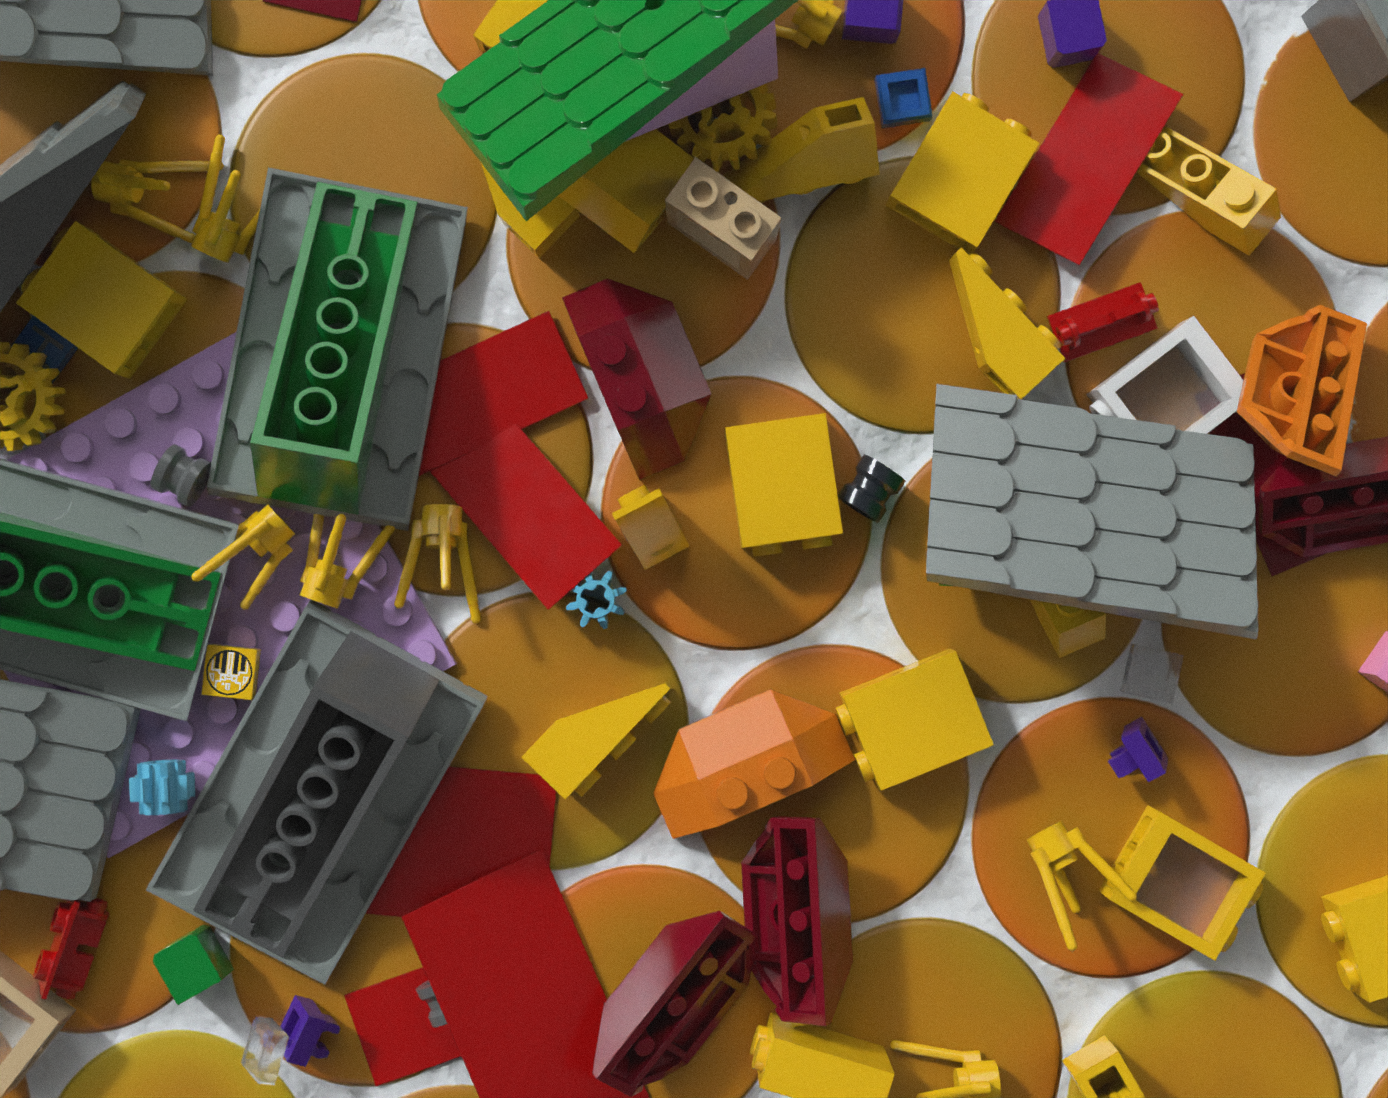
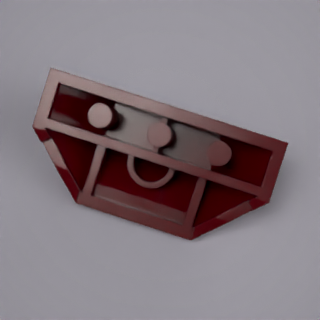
[562,278,711,480]
[1259,436,1388,557]
[741,816,853,1026]
[592,910,757,1097]

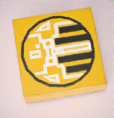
[201,644,261,700]

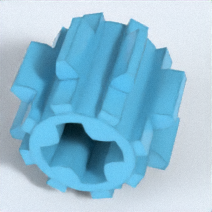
[566,570,627,629]
[129,759,195,815]

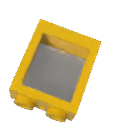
[1098,805,1266,961]

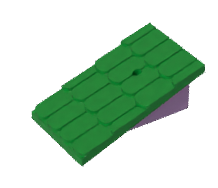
[436,0,798,221]

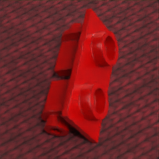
[1046,282,1159,363]
[33,898,110,1000]

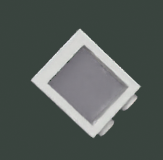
[1087,316,1243,434]

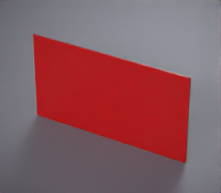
[365,766,556,917]
[401,849,649,1098]

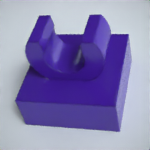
[1108,717,1169,782]
[274,995,341,1067]

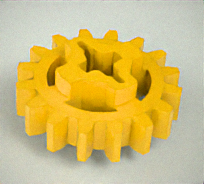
[669,83,777,172]
[0,342,66,451]

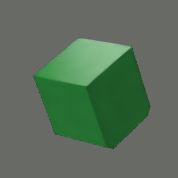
[153,924,234,1005]

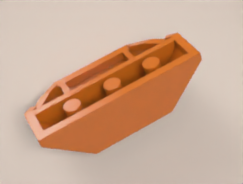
[1236,305,1367,477]
[653,689,855,839]

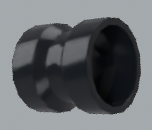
[838,454,906,523]

